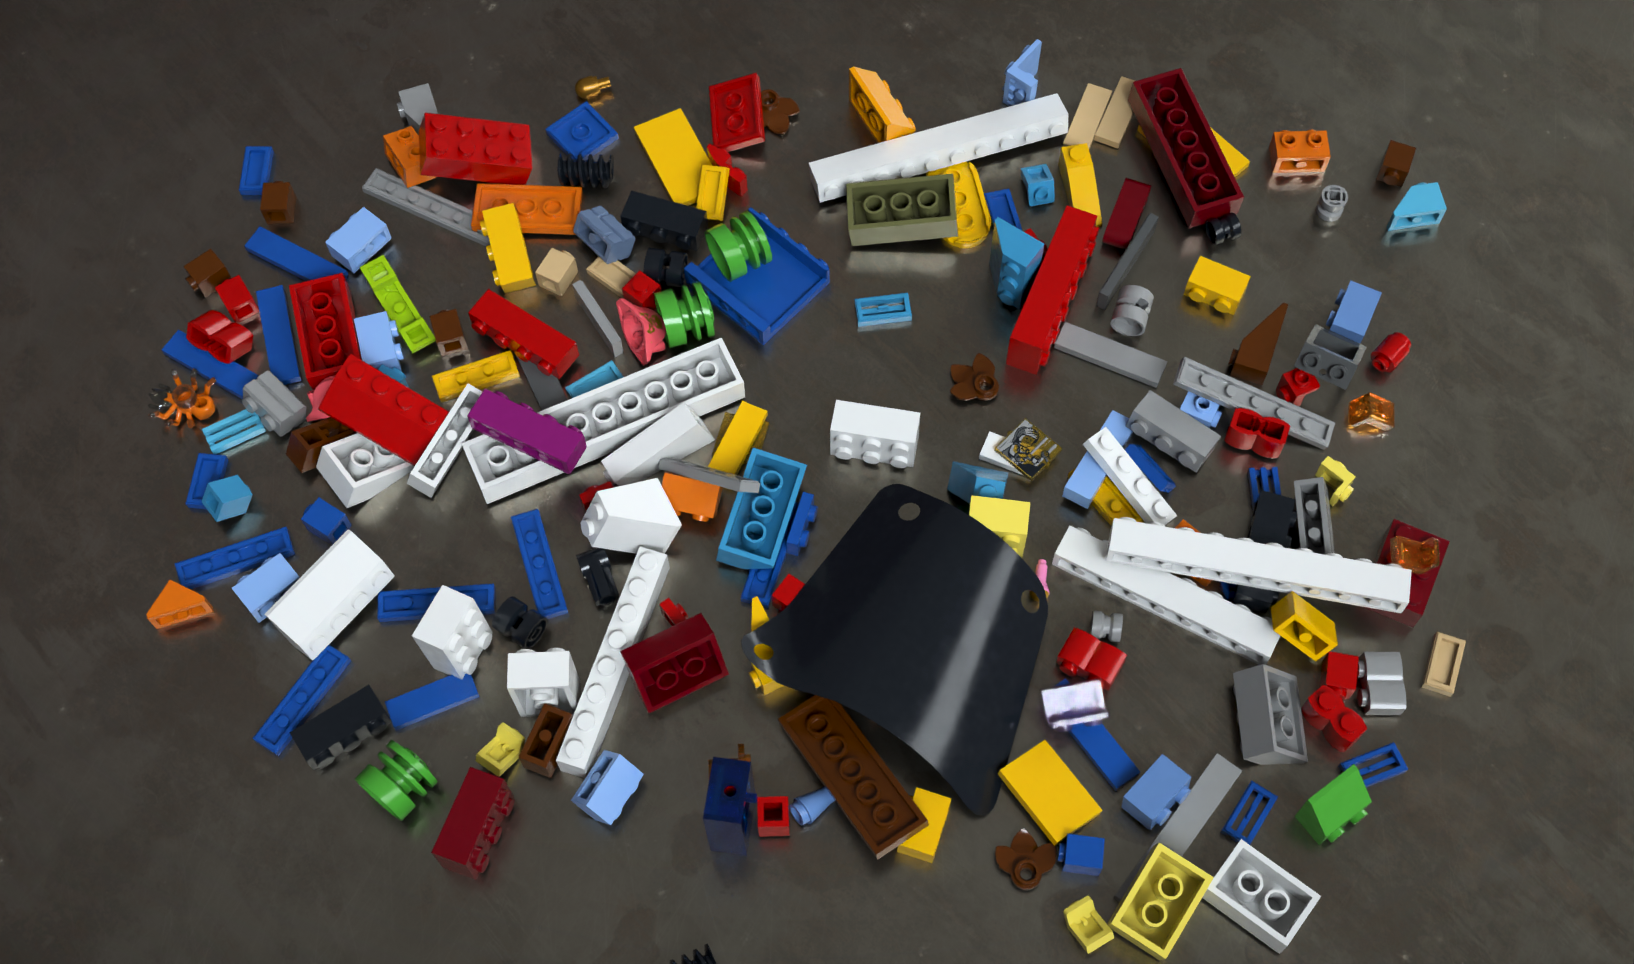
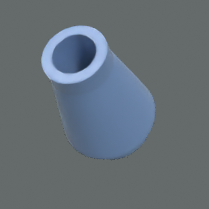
[789,786,835,826]

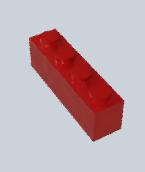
[468,289,579,380]

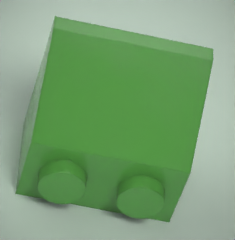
[1295,764,1372,845]

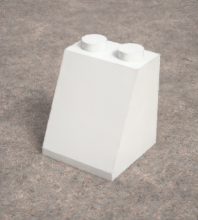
[580,478,682,554]

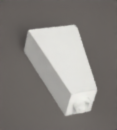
[601,402,715,486]

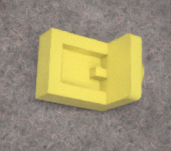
[1315,456,1356,506]
[475,722,525,777]
[1063,896,1114,954]

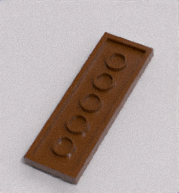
[778,695,929,860]

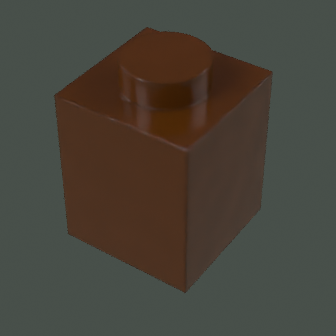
[1376,140,1416,187]
[260,181,296,224]
[183,249,231,298]
[429,309,468,356]

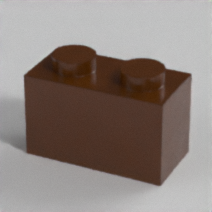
[519,703,573,778]

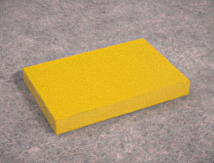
[998,740,1103,846]

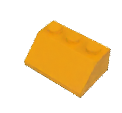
[849,67,916,143]

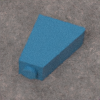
[947,461,1008,504]

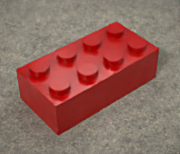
[419,113,532,185]
[289,273,362,390]

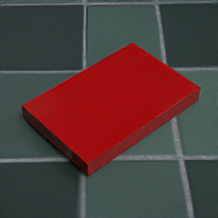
[709,73,765,152]

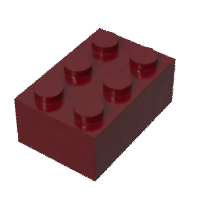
[1361,519,1450,628]
[620,613,729,713]
[431,767,514,880]

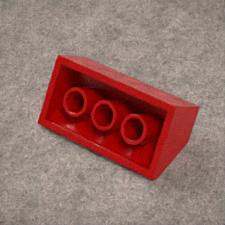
[318,354,449,466]

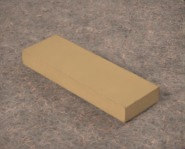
[1094,76,1135,149]
[1063,83,1112,150]

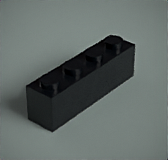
[1232,490,1297,613]

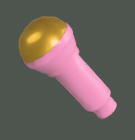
[1029,559,1050,602]

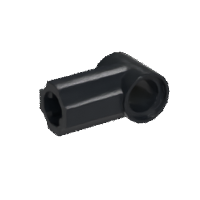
[576,548,620,606]

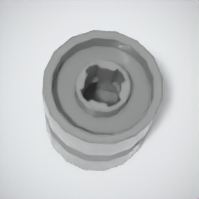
[1110,285,1154,336]

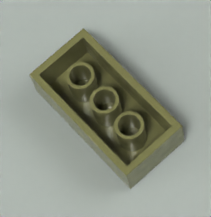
[846,174,958,246]

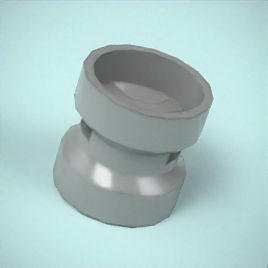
[1316,185,1348,222]
[1089,610,1123,642]

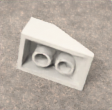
[316,433,415,508]

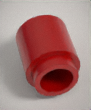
[1371,332,1411,372]

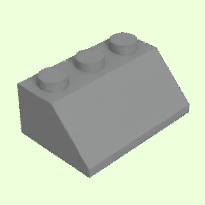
[1233,664,1308,765]

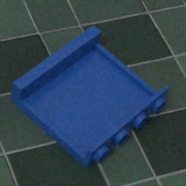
[684,207,830,345]

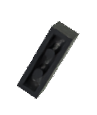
[620,190,708,251]
[290,684,392,770]

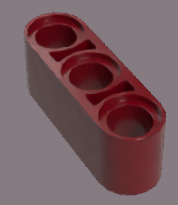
[1102,178,1152,250]

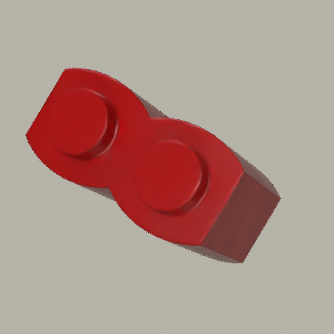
[186,310,253,364]
[1224,408,1290,458]
[1056,627,1127,691]
[1301,685,1367,753]

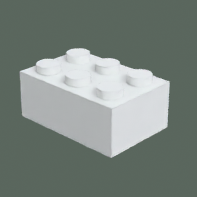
[830,400,920,468]
[412,585,493,679]
[507,648,580,717]
[1202,839,1321,954]

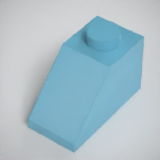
[1387,182,1447,231]

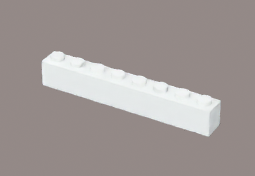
[1052,525,1280,665]
[556,547,670,778]

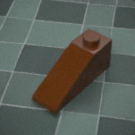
[1228,303,1288,385]
[286,417,357,473]

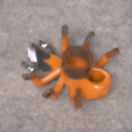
[148,368,216,429]

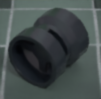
[1205,212,1241,245]

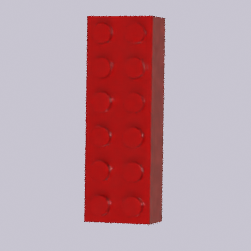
[1006,205,1099,375]

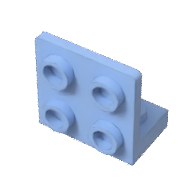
[1002,39,1042,107]

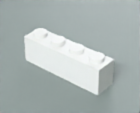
[407,383,482,498]

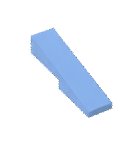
[1062,410,1133,509]

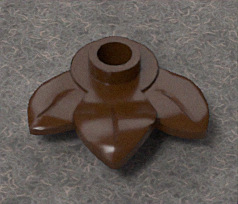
[761,89,800,134]
[950,353,999,401]
[995,829,1057,890]

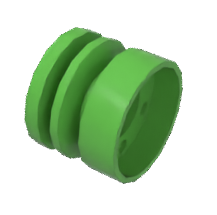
[705,210,772,282]
[654,281,715,349]
[355,740,438,821]

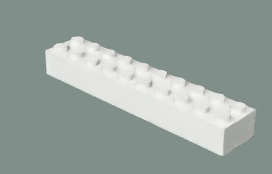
[461,338,745,504]

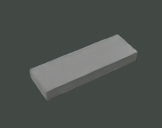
[572,280,623,357]

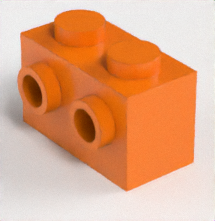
[383,126,436,188]
[1269,129,1331,173]
[662,471,723,522]

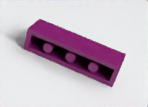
[467,389,587,475]

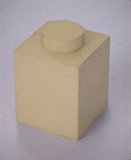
[535,248,578,297]

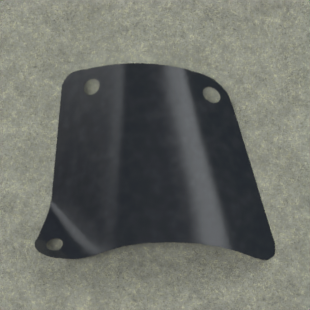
[741,484,1048,815]

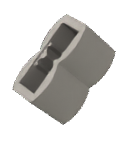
[1357,652,1407,715]

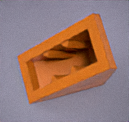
[146,580,214,629]

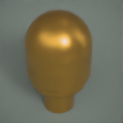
[575,76,611,99]

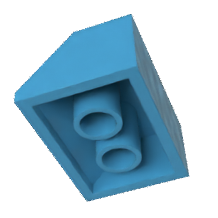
[989,217,1044,309]

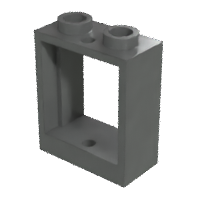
[1294,324,1367,390]

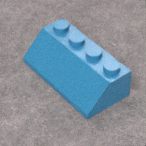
[716,448,807,569]

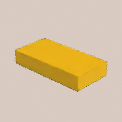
[696,165,730,221]

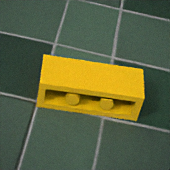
[480,203,536,293]

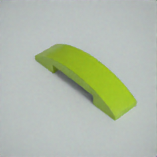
[360,255,436,354]

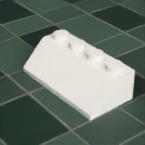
[264,529,395,661]

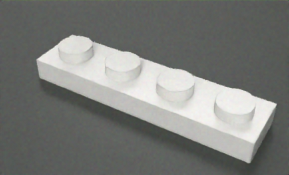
[1083,427,1177,525]

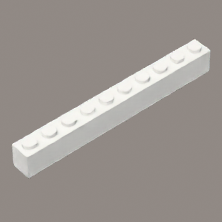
[809,93,1068,203]
[1106,517,1412,613]

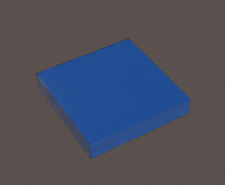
[545,101,619,161]

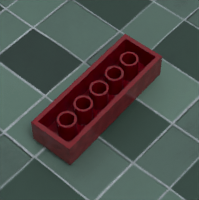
[1128,68,1244,228]

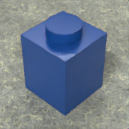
[301,497,352,546]
[1057,834,1105,876]

